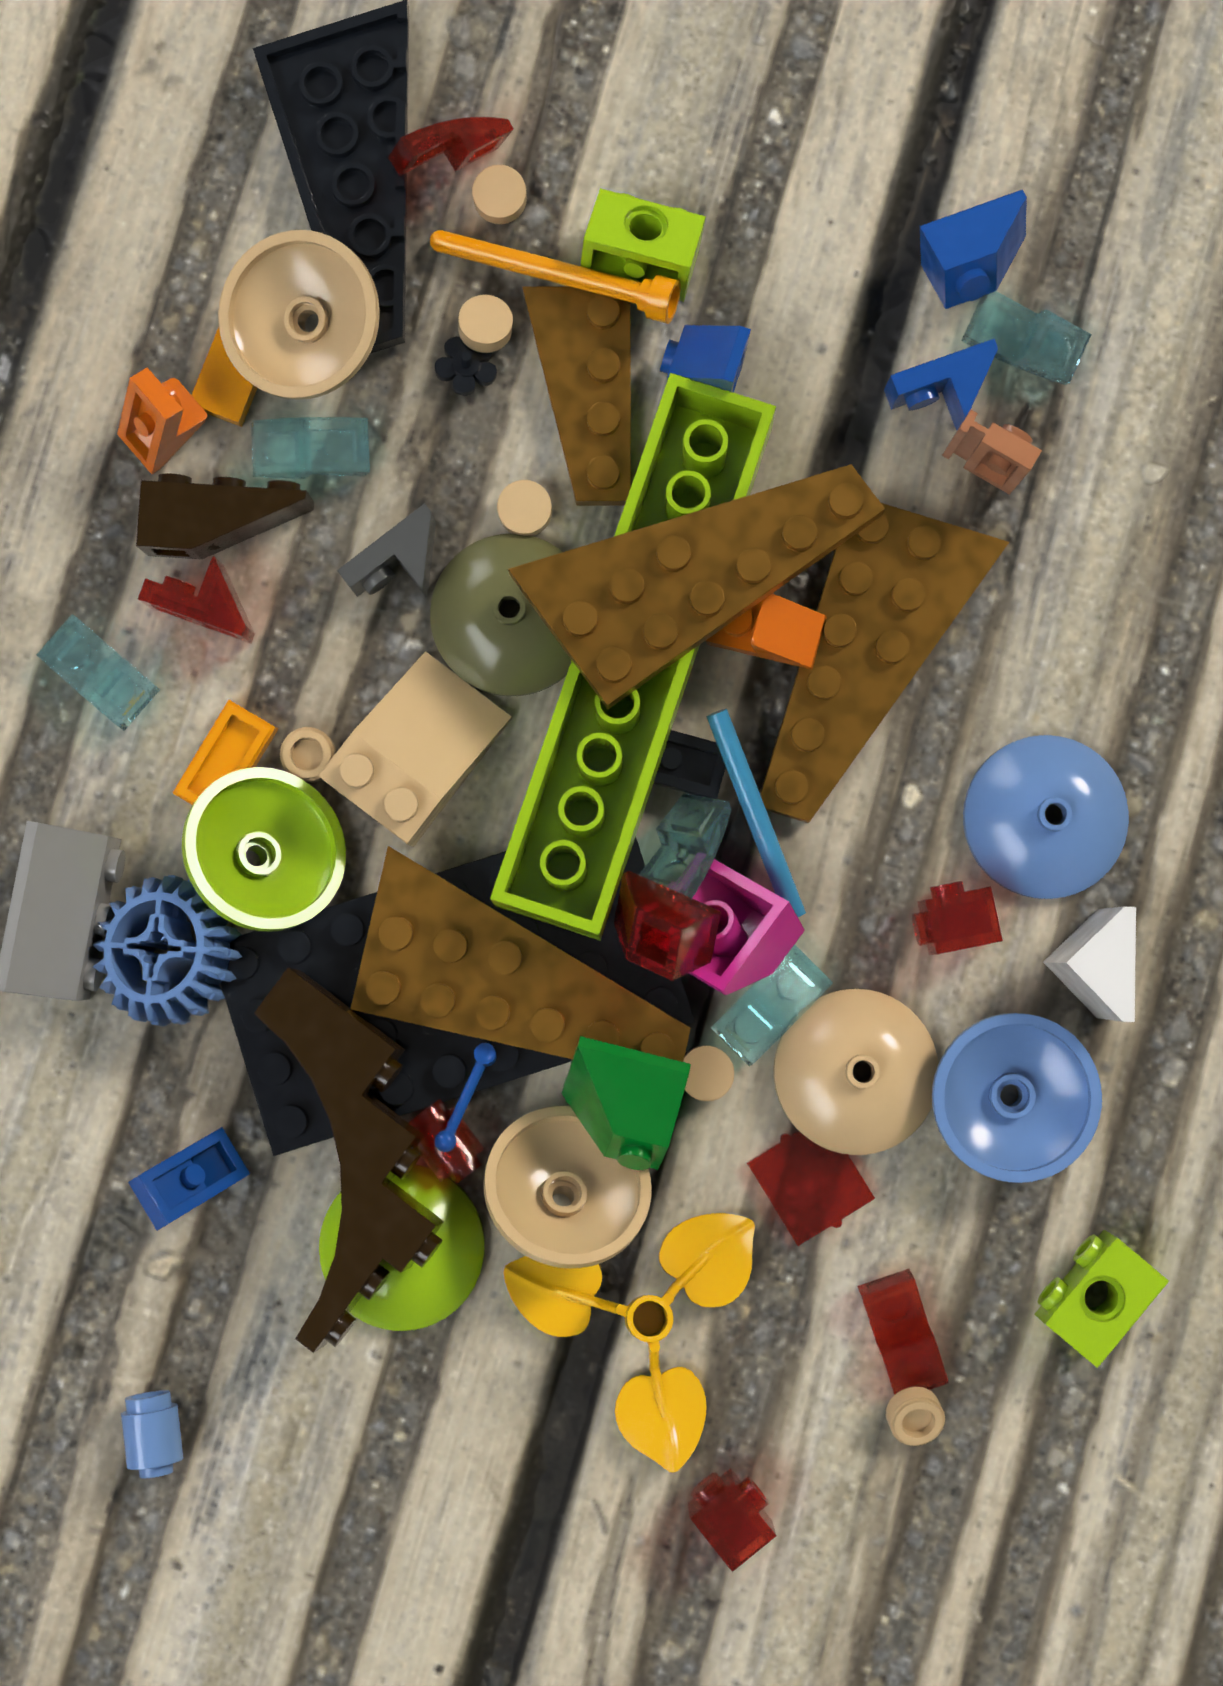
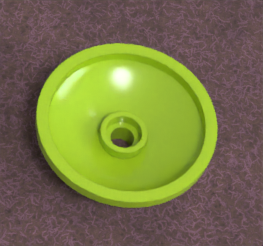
[182,767,346,932]
[319,1164,485,1331]

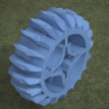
[92,875,242,1026]

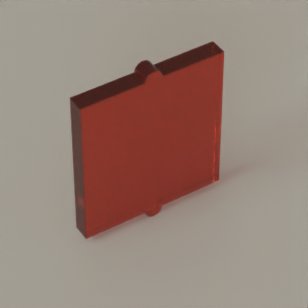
[747,1131,875,1246]

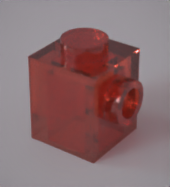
[912,881,1003,955]
[688,1468,776,1572]

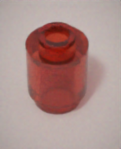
[408,1099,485,1184]

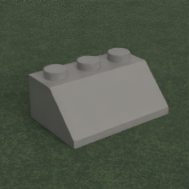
[0,821,125,1001]

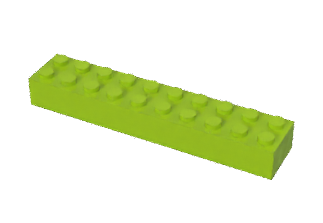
[490,373,776,941]

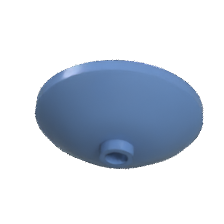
[963,735,1129,899]
[932,1013,1102,1183]

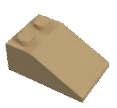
[318,651,512,847]

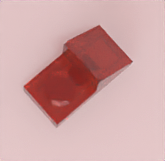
[138,556,255,644]

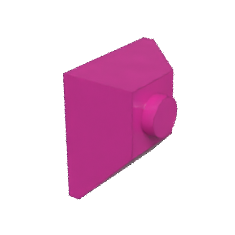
[637,852,805,995]

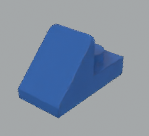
[884,338,998,430]
[128,1127,250,1231]

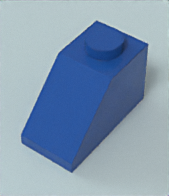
[920,190,1027,309]
[660,325,751,393]

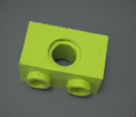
[580,188,706,302]
[1034,1230,1169,1368]

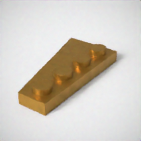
[522,286,631,506]

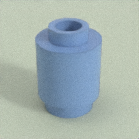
[121,1390,184,1478]

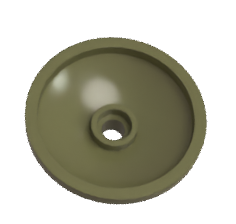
[430,534,572,697]

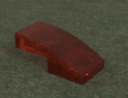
[388,117,514,176]
[857,1268,949,1395]

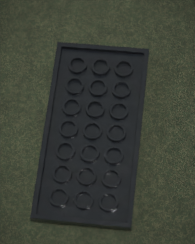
[220,837,695,1156]

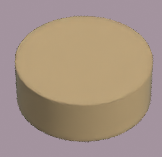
[472,165,527,224]
[458,295,513,353]
[497,480,552,536]
[280,727,337,783]
[683,1045,734,1101]
[886,1387,945,1446]

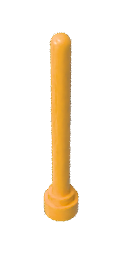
[430,230,681,324]

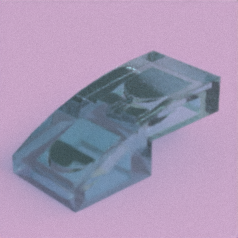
[961,291,1092,385]
[251,417,370,479]
[36,614,160,731]
[634,793,732,908]
[710,944,833,1067]

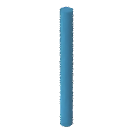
[706,708,806,917]

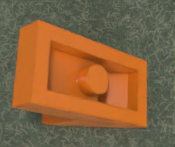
[117,367,207,474]
[705,593,827,670]

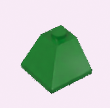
[561,1036,691,1170]

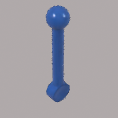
[434,1043,497,1152]

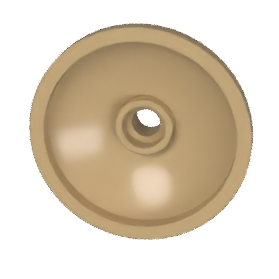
[218,230,380,400]
[773,989,939,1155]
[483,1106,652,1268]

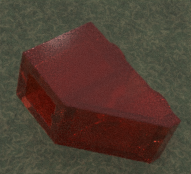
[614,871,721,981]

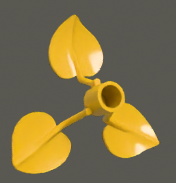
[503,1213,755,1473]

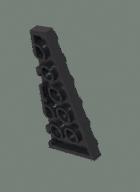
[253,0,409,354]

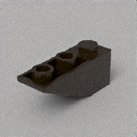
[136,473,314,559]

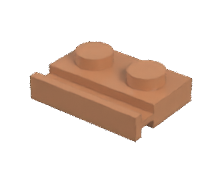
[942,410,1042,495]

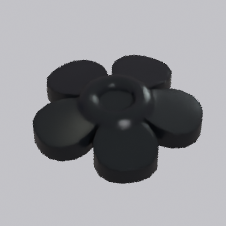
[435,336,497,396]

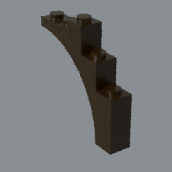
[254,968,444,1353]

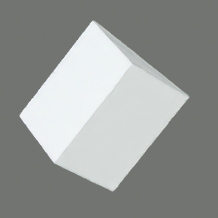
[1043,907,1136,1022]

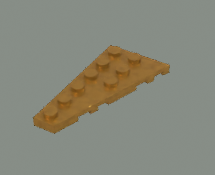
[508,464,885,709]
[760,503,1009,823]
[351,846,691,1062]

